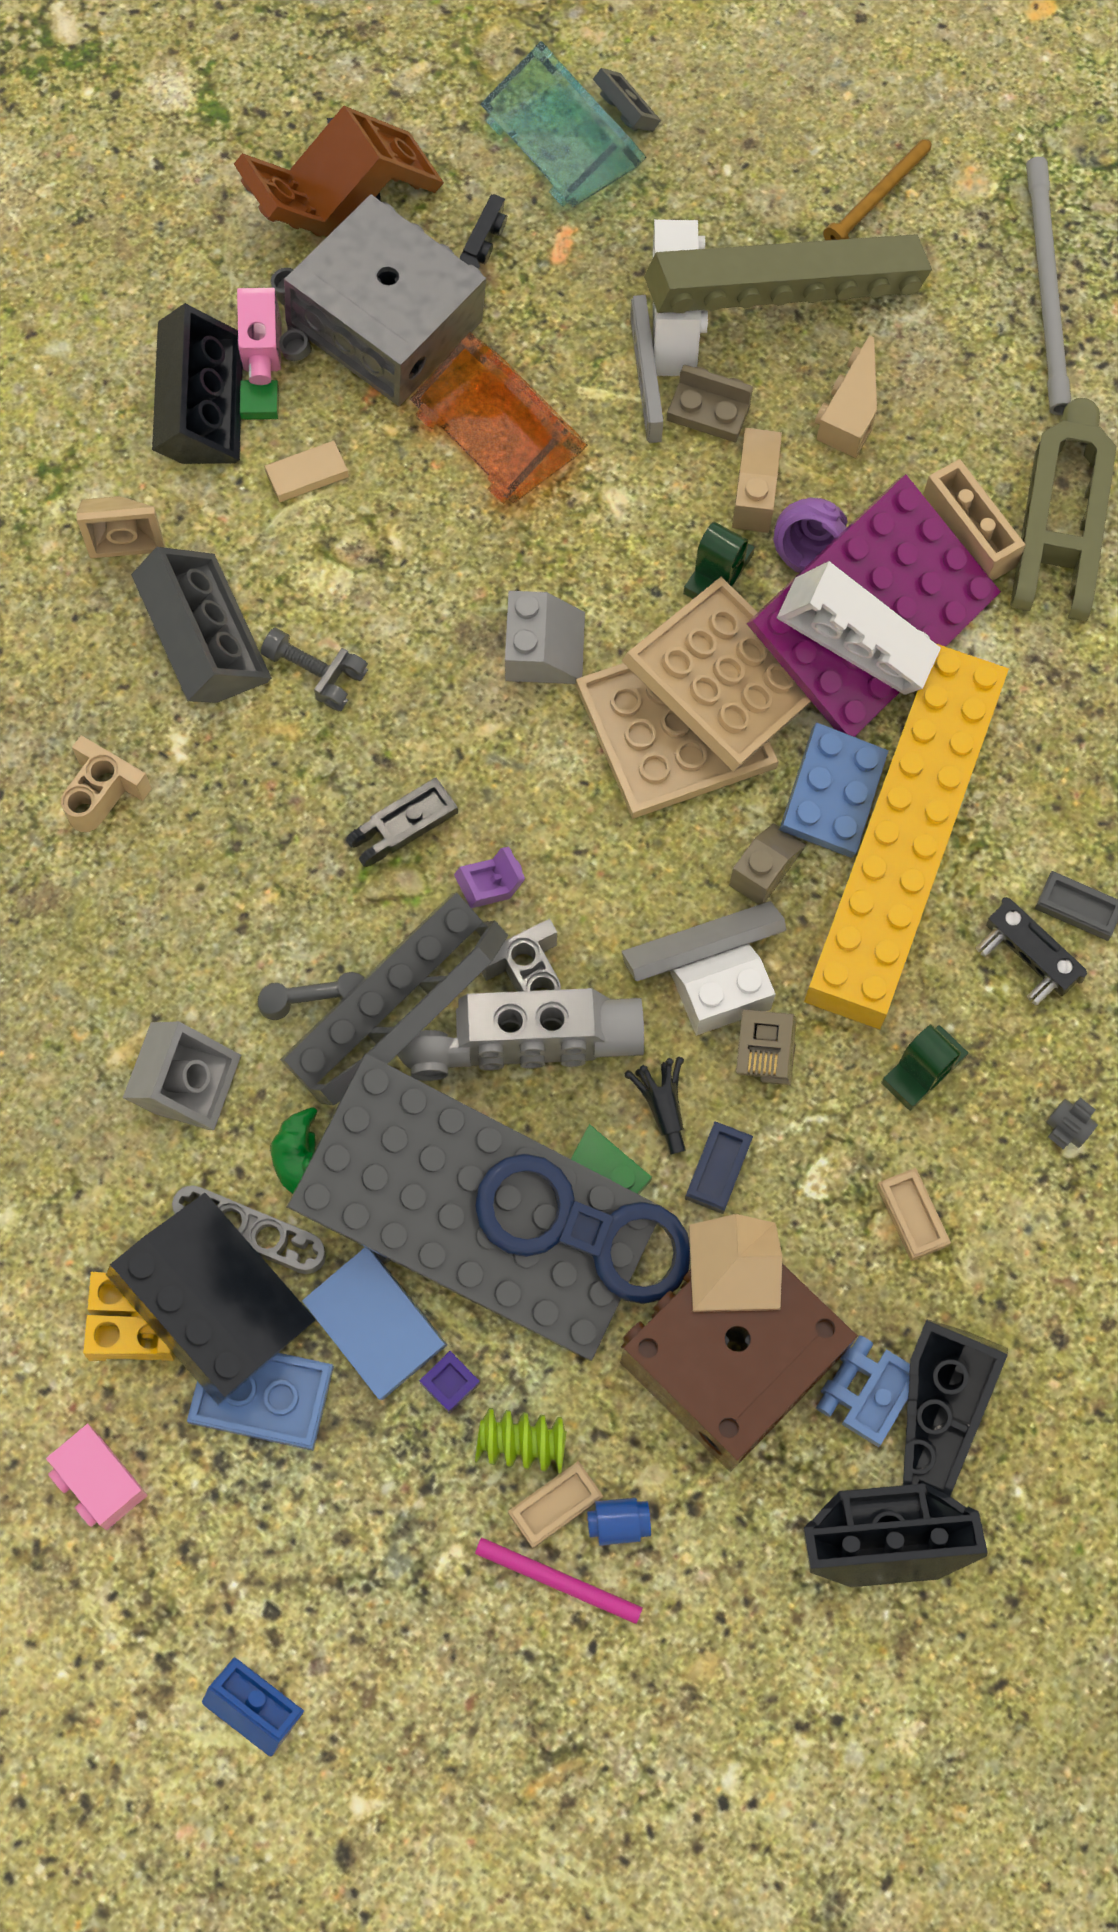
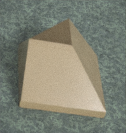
[76,496,166,558]
[689,1214,782,1312]

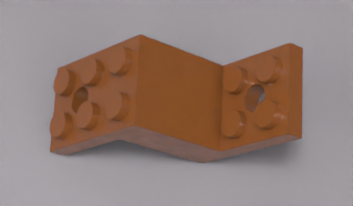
[234,106,444,237]

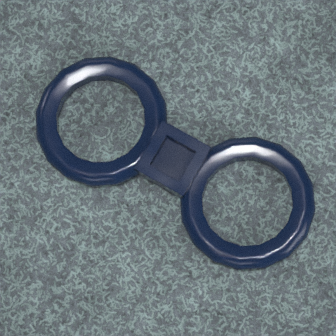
[475,1154,690,1304]

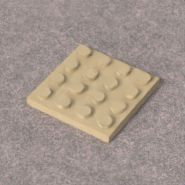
[622,577,812,772]
[576,663,779,819]

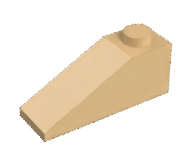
[732,428,782,533]

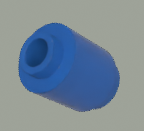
[587,1497,651,1546]

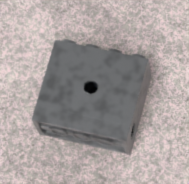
[284,194,486,406]

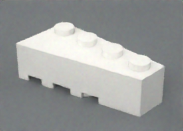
[653,219,708,376]
[777,561,941,695]

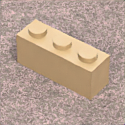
[923,459,1026,581]

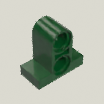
[683,522,755,599]
[881,1024,969,1111]

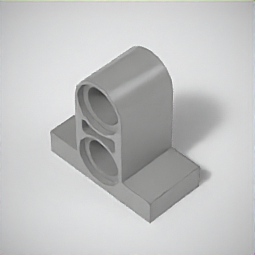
[481,919,561,992]

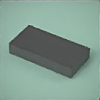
[1034,871,1118,941]

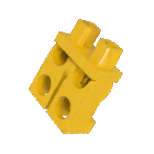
[83,1272,175,1361]

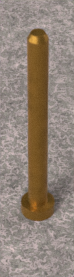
[823,139,932,240]

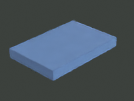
[302,1247,447,1400]
[187,1353,334,1451]

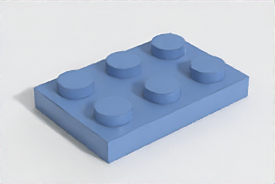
[779,722,889,858]

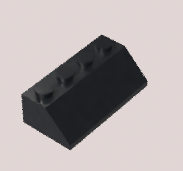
[152,303,243,464]

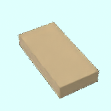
[264,440,349,503]
[877,1168,951,1261]
[508,1461,604,1549]

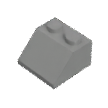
[505,591,585,684]
[123,1021,241,1130]

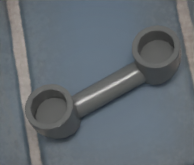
[271,268,312,361]
[257,972,365,1020]

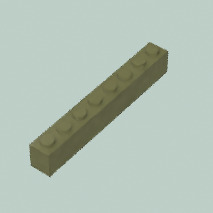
[644,234,932,313]

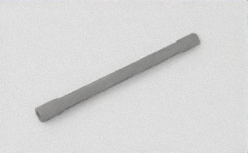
[1026,157,1071,415]

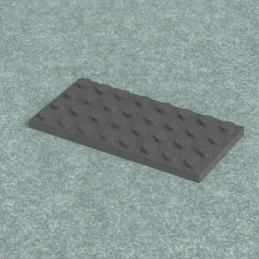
[286,1053,664,1361]

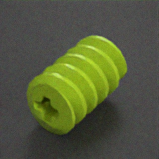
[475,1408,567,1474]

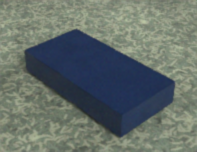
[685,1121,753,1214]

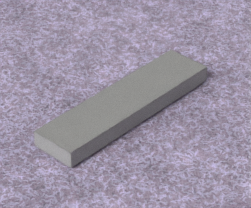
[630,295,663,443]
[621,901,787,981]

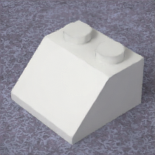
[670,944,775,1036]

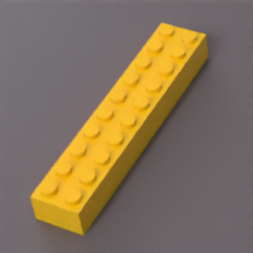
[804,643,1009,1030]

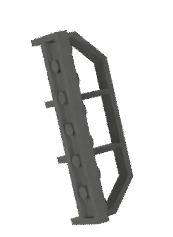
[280,892,508,1106]

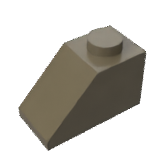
[729,823,806,905]

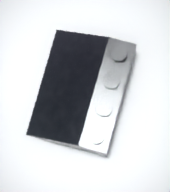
[106,1193,316,1405]

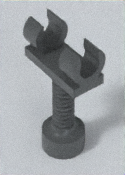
[261,627,368,711]

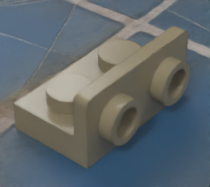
[666,365,753,443]

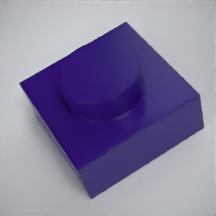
[419,1351,480,1414]

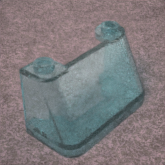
[480,41,647,207]

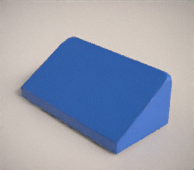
[202,1657,304,1757]

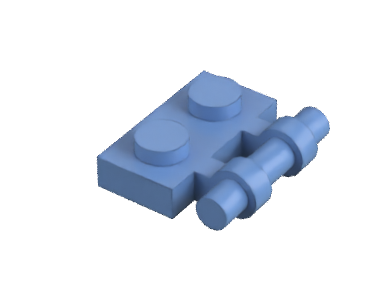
[816,1335,910,1448]

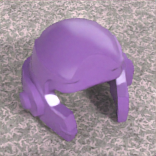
[773,497,848,573]

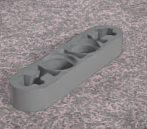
[172,1185,326,1274]

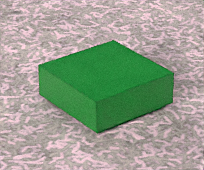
[240,380,279,420]

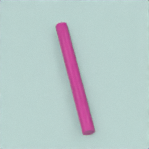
[475,1537,643,1624]

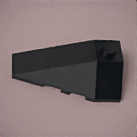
[903,1319,1008,1496]

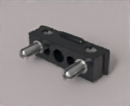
[976,897,1087,1005]

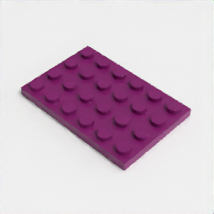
[746,474,1001,737]

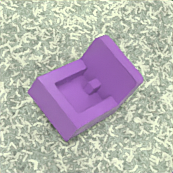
[454,847,525,908]

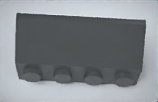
[131,547,272,703]

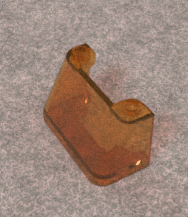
[410,332,588,504]

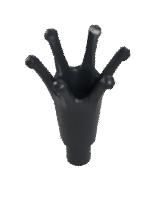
[624,1057,686,1155]

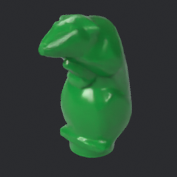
[270,1107,318,1194]

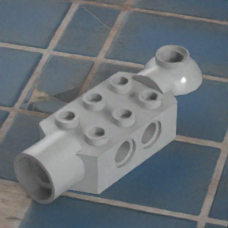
[397,988,644,1081]

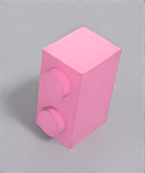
[46,1423,148,1530]

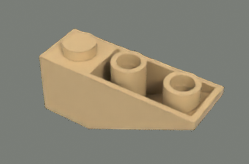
[815,335,877,458]

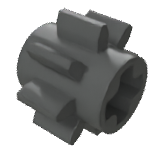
[1046,1097,1098,1149]

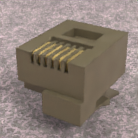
[736,1010,797,1086]

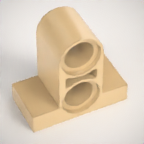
[61,735,152,832]

